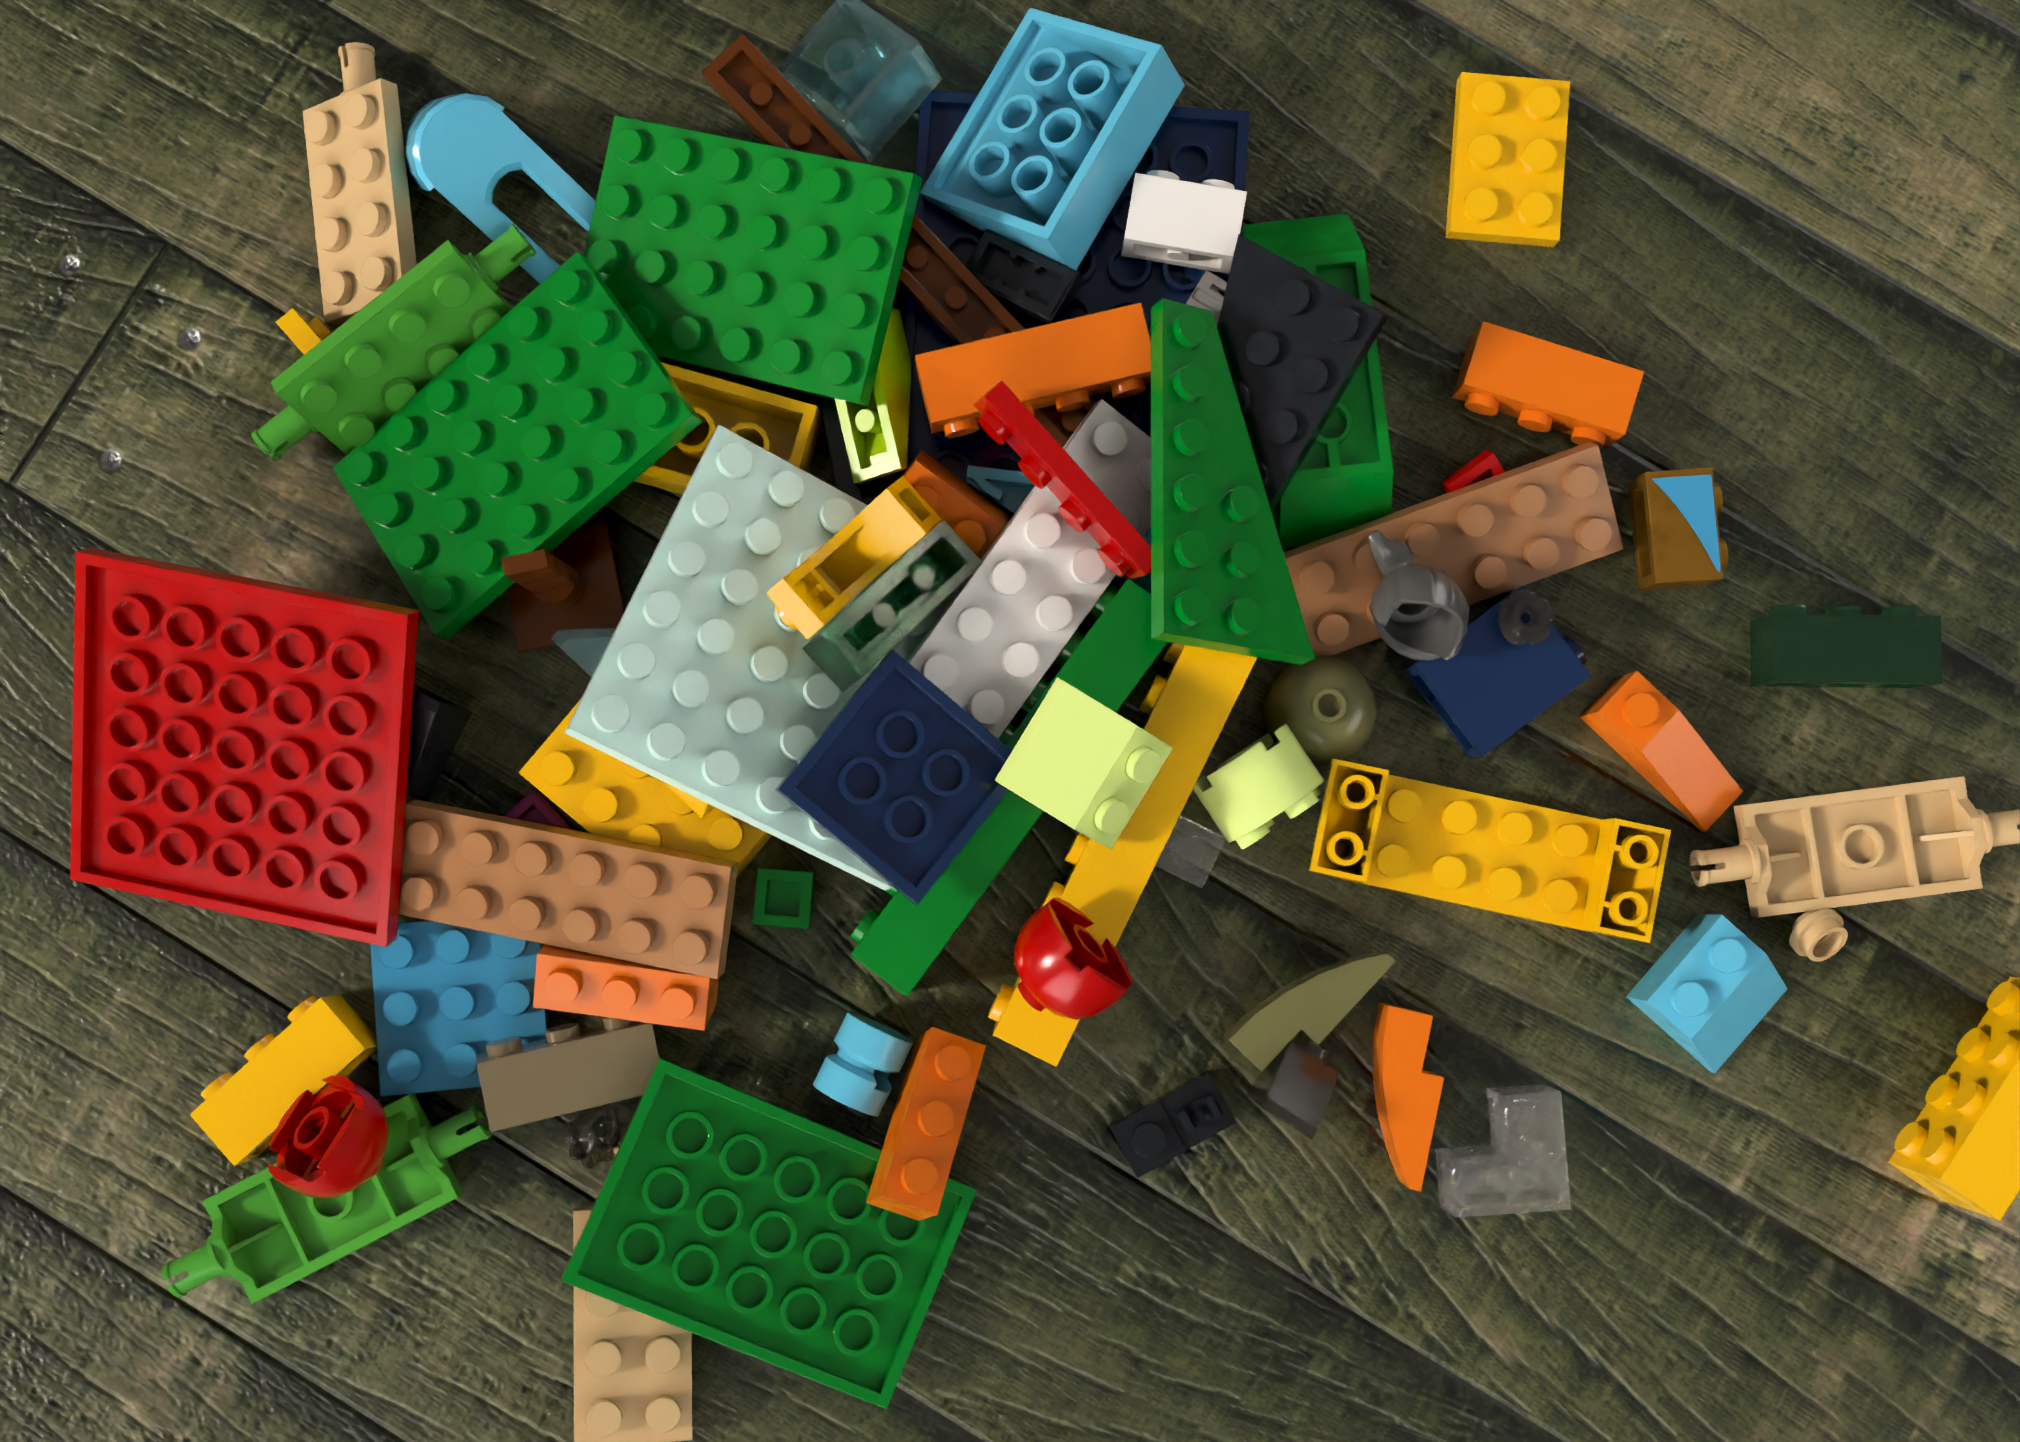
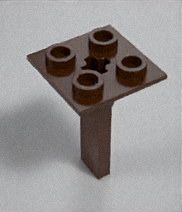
[501,522,625,653]

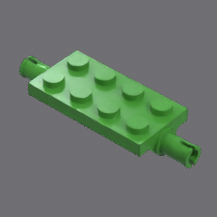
[251,224,537,461]
[162,1093,492,1304]

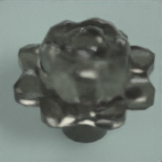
[562,1105,621,1169]

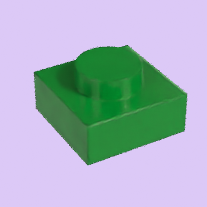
[752,868,816,929]

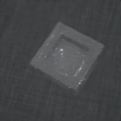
[1155,815,1226,889]

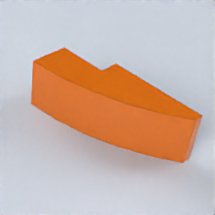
[1373,1002,1444,1192]

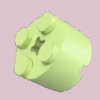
[1193,723,1324,849]

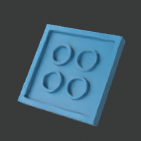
[370,921,552,1096]

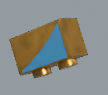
[1628,467,1728,592]

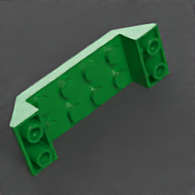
[1242,214,1393,550]

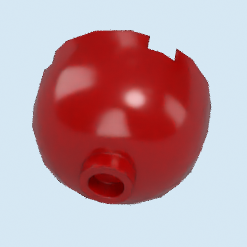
[1014,897,1132,1020]
[268,1076,389,1198]

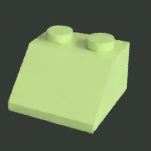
[995,677,1173,849]

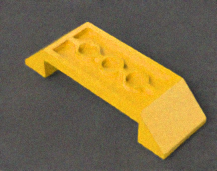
[1309,759,1671,943]

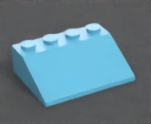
[920,8,1185,270]

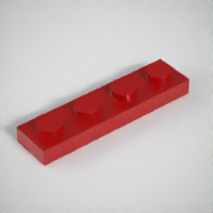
[974,380,1151,579]

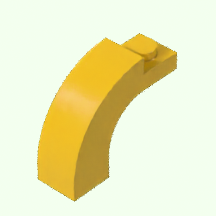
[766,476,942,640]

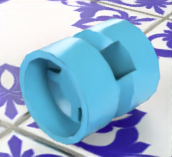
[813,1011,914,1117]

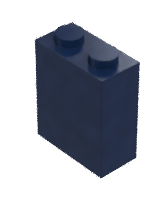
[1403,585,1591,759]

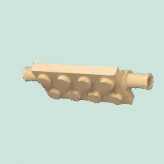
[303,42,417,326]
[1690,776,2020,918]
[573,1145,692,1442]

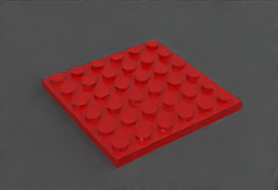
[70,548,419,947]

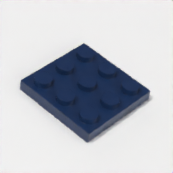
[775,650,1012,905]

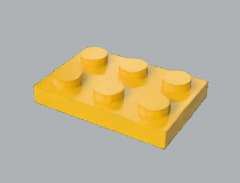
[1445,72,1570,247]

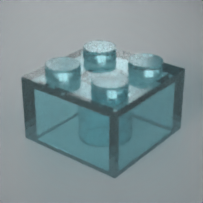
[777,0,942,162]

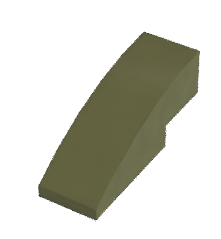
[1223,951,1396,1071]

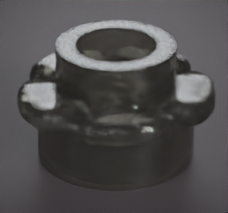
[1497,590,1554,646]

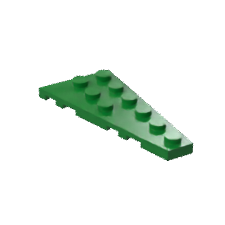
[1150,298,1315,665]

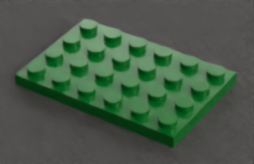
[584,116,922,407]
[333,251,703,639]
[561,1057,977,1409]

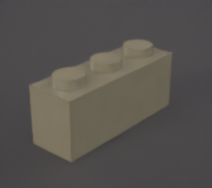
[476,1017,659,1132]

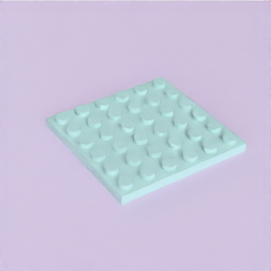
[565,425,972,891]

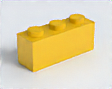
[190,994,377,1167]

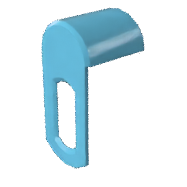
[403,93,596,284]

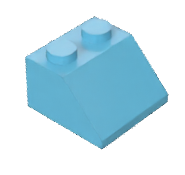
[1626,913,1787,1073]

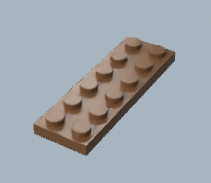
[1284,442,1623,656]
[399,799,738,979]

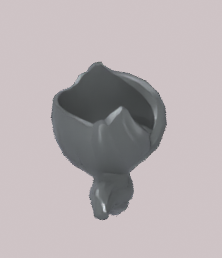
[1368,530,1469,661]

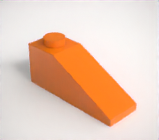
[1580,671,1743,832]

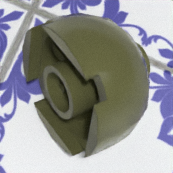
[1262,655,1377,767]

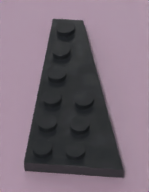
[1217,234,1388,512]

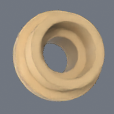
[1789,908,1848,962]

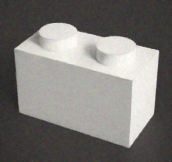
[1121,170,1247,274]

